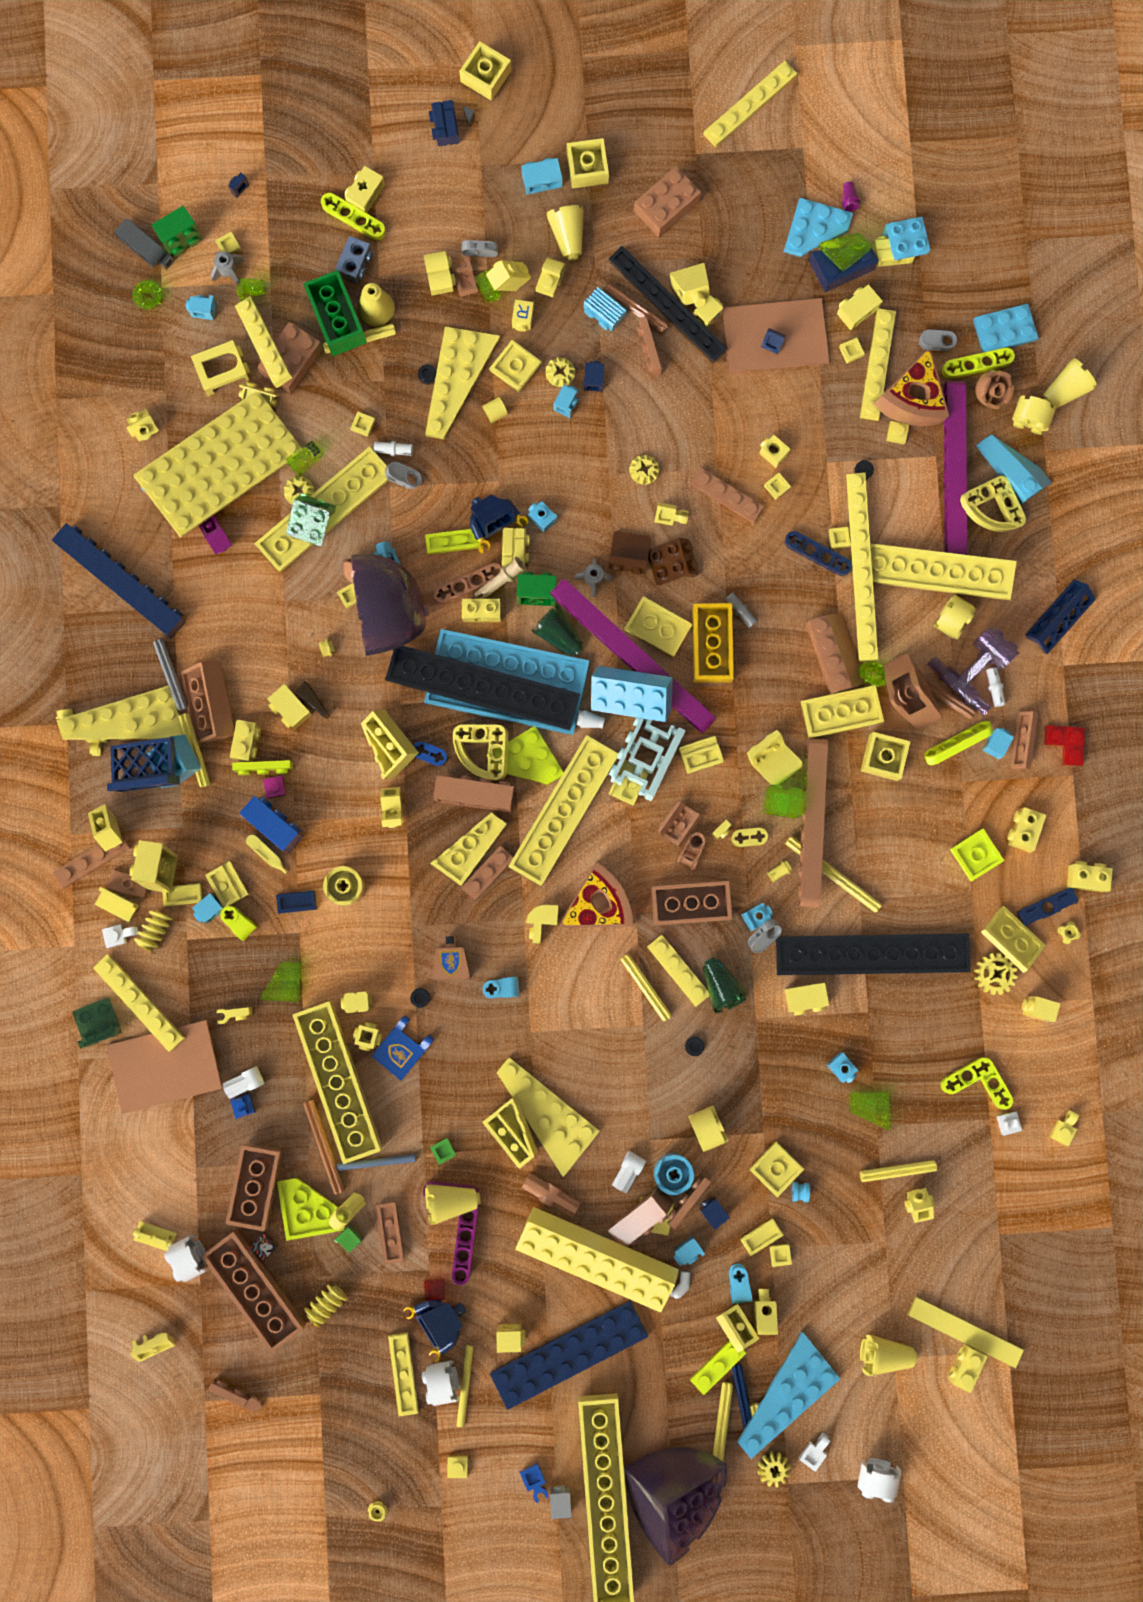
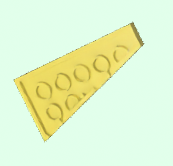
[425,327,500,439]
[57,685,184,740]
[497,1057,600,1177]

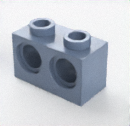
[335,236,373,284]

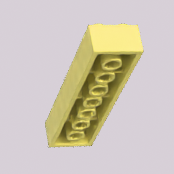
[293,1001,383,1164]
[515,1207,679,1312]

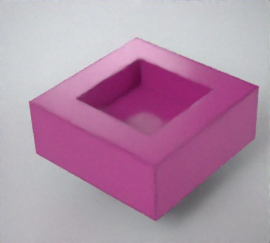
[263,776,286,799]

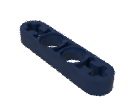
[784,531,852,576]

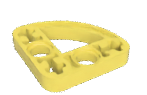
[960,476,1026,532]
[453,725,509,781]

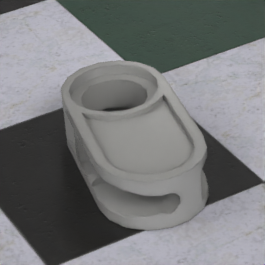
[461,240,498,257]
[919,330,957,351]
[385,462,422,489]
[748,919,782,953]

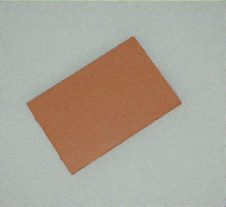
[722,298,829,373]
[107,1020,223,1114]

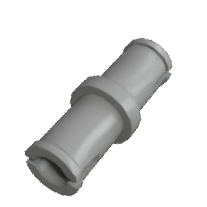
[724,592,758,628]

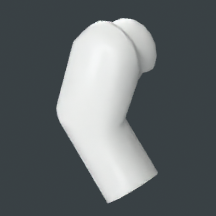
[670,1271,690,1299]

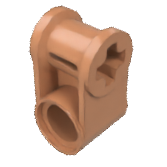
[676,832,706,871]

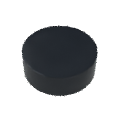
[418,365,436,385]
[854,460,874,480]
[410,988,430,1008]
[685,1037,704,1056]

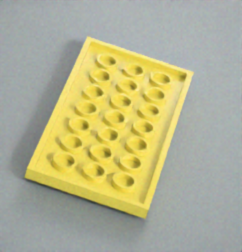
[134,391,304,538]

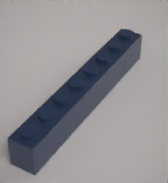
[52,523,186,639]

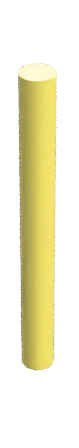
[457,1345,474,1427]

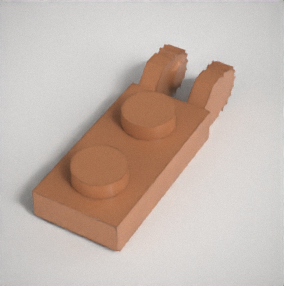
[208,1379,263,1412]

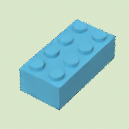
[591,666,673,722]

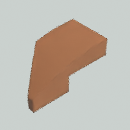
[455,256,478,297]

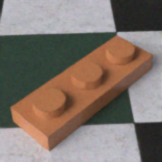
[636,316,662,377]
[1011,711,1038,769]
[461,845,514,901]
[667,1176,711,1230]
[376,1201,404,1265]

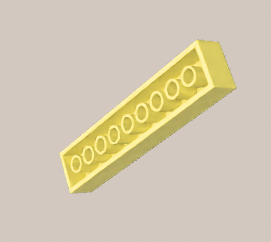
[578,1393,634,1602]

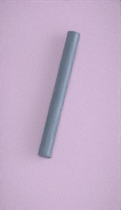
[337,1154,416,1171]

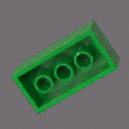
[303,270,367,357]

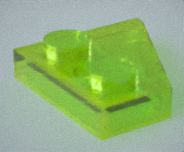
[819,233,872,271]
[260,962,302,1002]
[849,1092,890,1130]

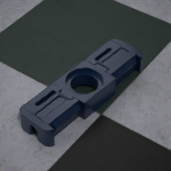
[1017,888,1078,926]

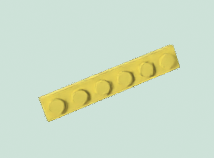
[704,61,797,147]
[235,296,292,388]
[860,308,896,421]
[93,954,185,1052]

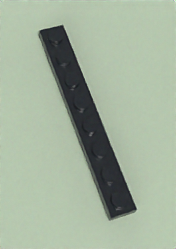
[609,246,727,364]

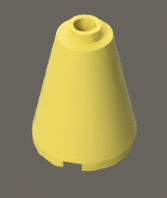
[547,205,584,261]
[358,283,395,327]
[1043,358,1097,409]
[425,1184,481,1225]
[860,1335,918,1376]

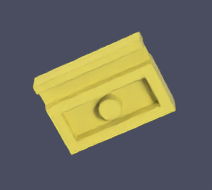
[679,736,724,774]
[608,759,649,806]
[205,861,250,908]

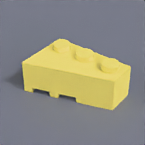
[361,710,419,780]
[482,1094,538,1169]

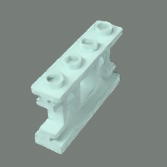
[609,717,686,801]

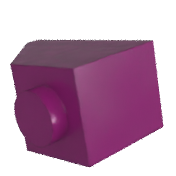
[199,515,232,555]

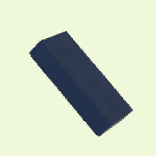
[276,890,317,914]

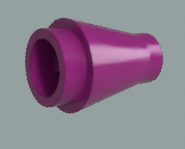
[842,181,860,212]

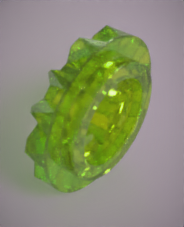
[132,280,163,310]
[859,661,886,687]

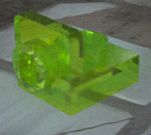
[236,278,266,301]

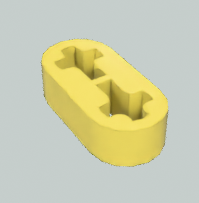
[731,828,768,847]

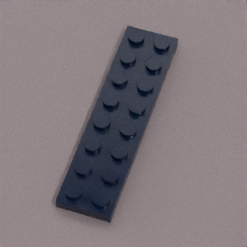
[490,1300,648,1410]

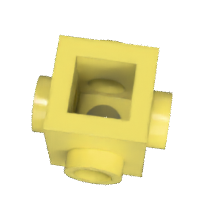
[126,409,159,442]
[353,1022,382,1051]
[905,1188,935,1223]

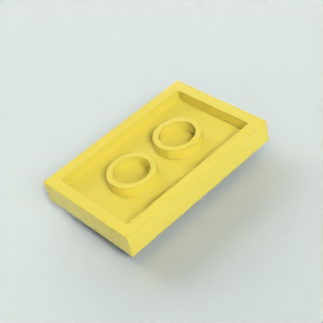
[624,596,693,658]
[981,905,1046,973]

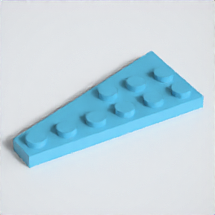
[737,1331,840,1459]

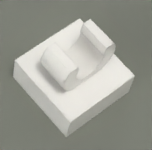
[996,1111,1022,1136]

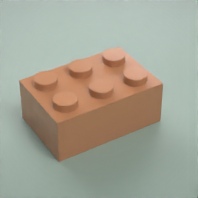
[634,166,701,238]
[257,322,323,395]

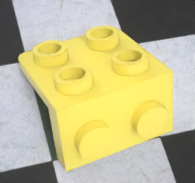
[747,730,803,787]

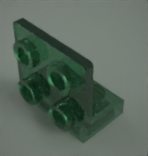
[286,494,336,546]
[72,998,122,1049]

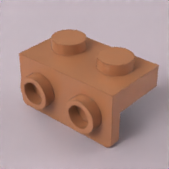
[657,800,702,848]

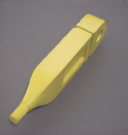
[246,835,288,874]

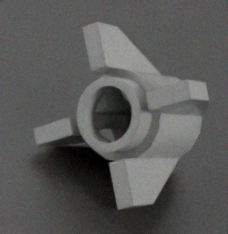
[210,251,244,285]
[575,558,613,597]

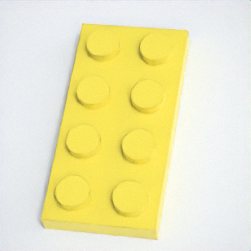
[800,685,884,738]

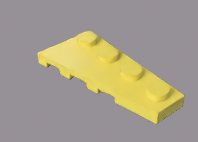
[430,813,507,886]

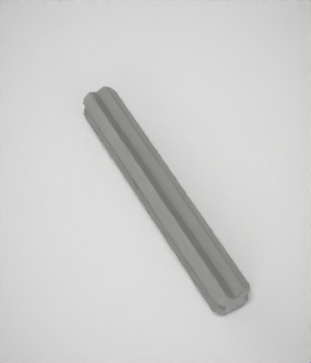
[153,639,187,711]

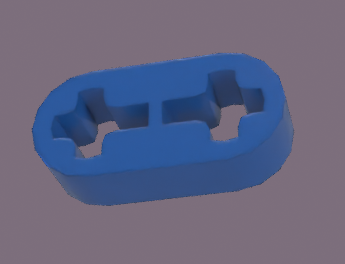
[413,741,447,767]

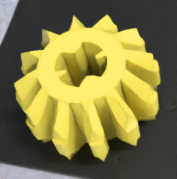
[757,1451,791,1487]

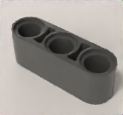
[113,218,166,268]

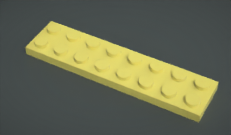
[254,446,389,573]
[870,543,1017,600]
[508,735,619,887]

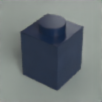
[584,361,604,392]
[699,1197,730,1230]

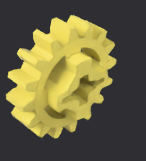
[974,953,1018,995]

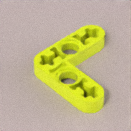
[941,1057,1013,1110]

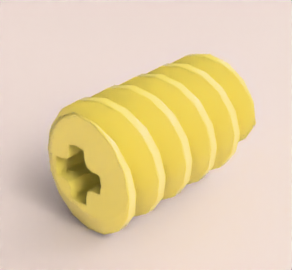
[134,910,173,953]
[304,1284,348,1328]

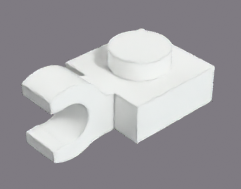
[102,924,138,948]
[799,1432,830,1472]

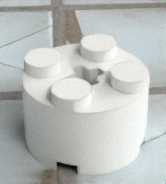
[164,1235,209,1282]
[422,1360,460,1406]
[858,1458,902,1503]

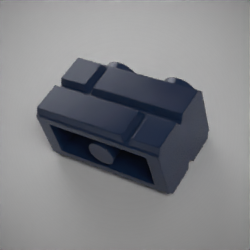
[429,100,459,147]

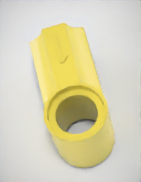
[329,1192,366,1230]

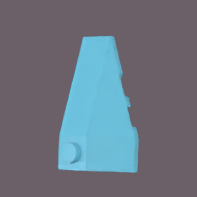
[976,434,1052,505]

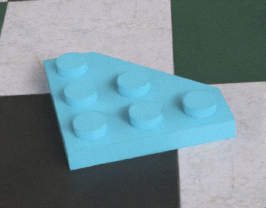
[784,198,853,257]

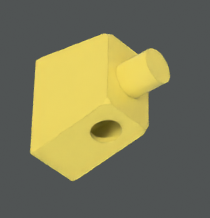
[670,263,709,307]
[754,1289,778,1335]

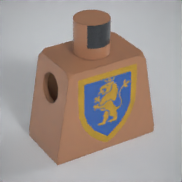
[433,936,471,980]

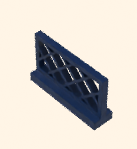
[107,737,180,792]

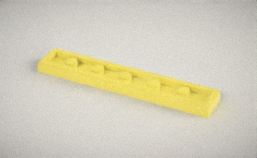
[907,1296,1024,1368]

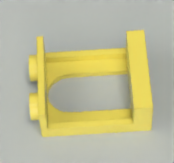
[191,340,250,396]

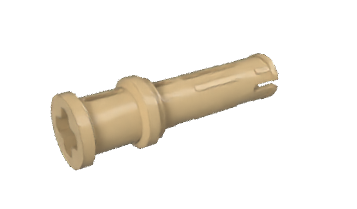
[474,557,526,599]

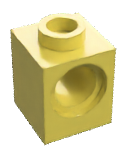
[759,435,791,468]

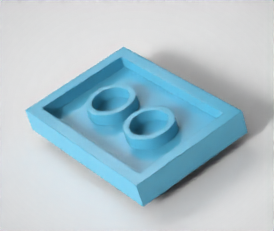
[973,304,1039,353]

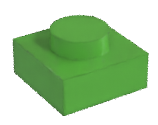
[430,1137,457,1165]

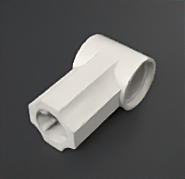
[223,1066,265,1099]
[612,1151,646,1193]

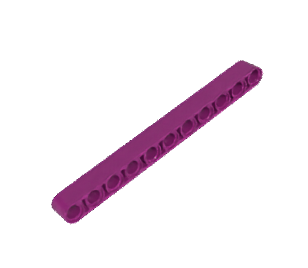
[944,381,967,555]
[550,579,716,733]

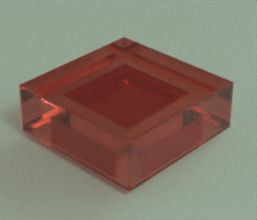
[424,1279,445,1301]

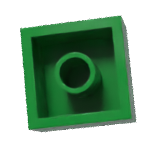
[151,205,203,257]
[517,572,556,606]

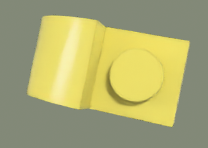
[536,257,566,297]
[380,787,403,828]
[526,905,558,944]

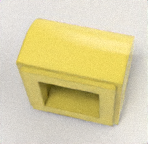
[482,397,508,423]

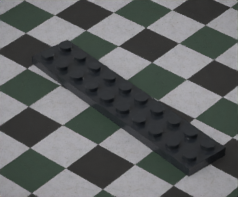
[385,643,580,731]
[775,933,971,975]

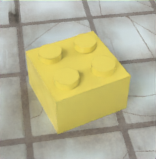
[459,41,511,101]
[567,138,609,188]
[860,732,911,781]

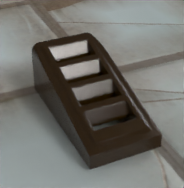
[296,681,329,719]

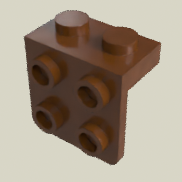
[608,531,651,575]
[648,538,699,586]

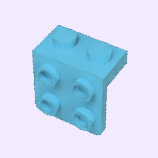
[882,217,930,260]

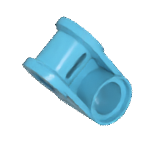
[483,977,520,998]
[729,1263,752,1304]

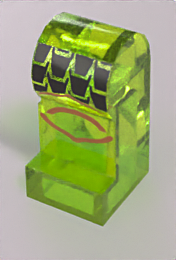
[286,441,324,477]

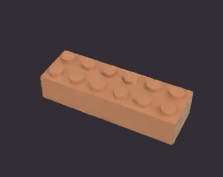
[201,1229,306,1353]

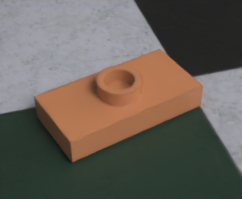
[107,870,148,898]

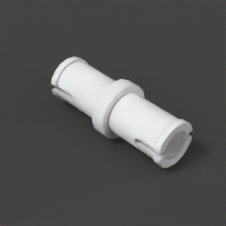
[374,441,413,456]
[986,667,1006,707]

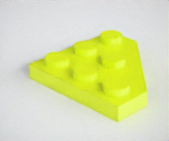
[486,727,564,785]
[277,1177,345,1241]

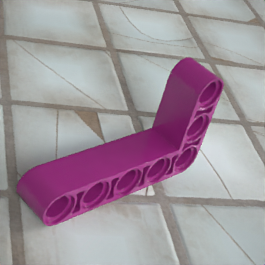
[423,1180,480,1285]

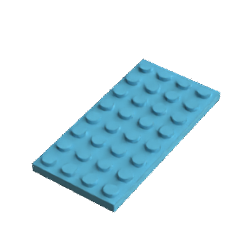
[424,629,589,735]

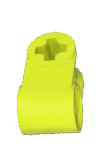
[220,906,257,941]

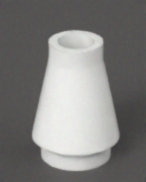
[576,709,605,729]

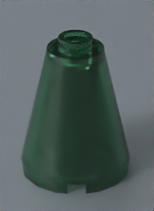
[531,604,583,656]
[703,958,749,1014]

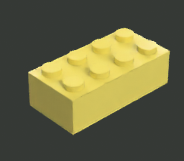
[130,840,178,893]

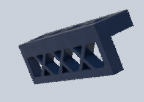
[1025,580,1096,654]

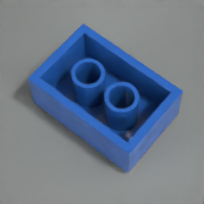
[239,796,304,854]

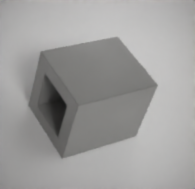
[550,1485,572,1519]

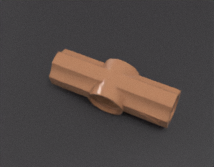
[522,1173,581,1217]

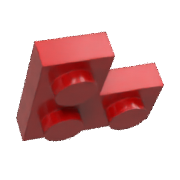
[1044,725,1085,766]

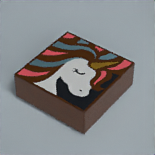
[250,1232,278,1261]

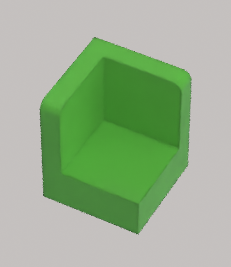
[334,1224,364,1253]

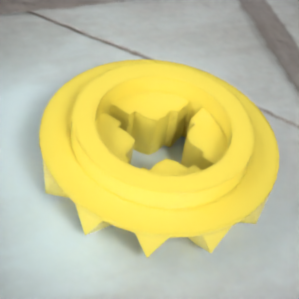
[545,357,575,387]
[629,454,660,485]
[284,476,314,506]

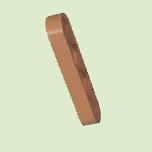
[434,563,502,605]

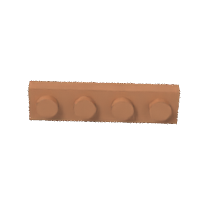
[690,467,764,524]
[53,832,130,889]

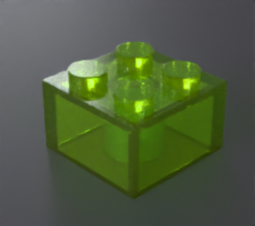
[760,785,806,819]

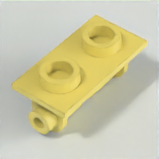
[239,381,280,408]
[133,1221,177,1251]

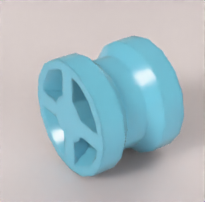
[792,1182,810,1202]

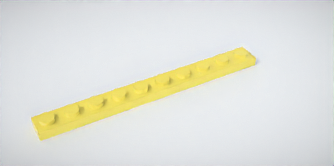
[846,473,879,662]

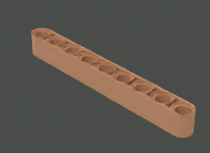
[798,738,828,908]

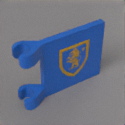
[371,1016,434,1081]

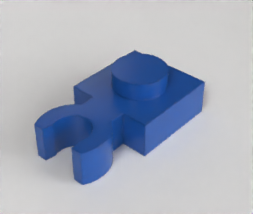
[519,1462,548,1503]

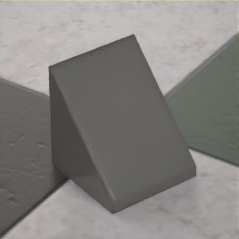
[463,106,475,127]
[158,254,174,270]

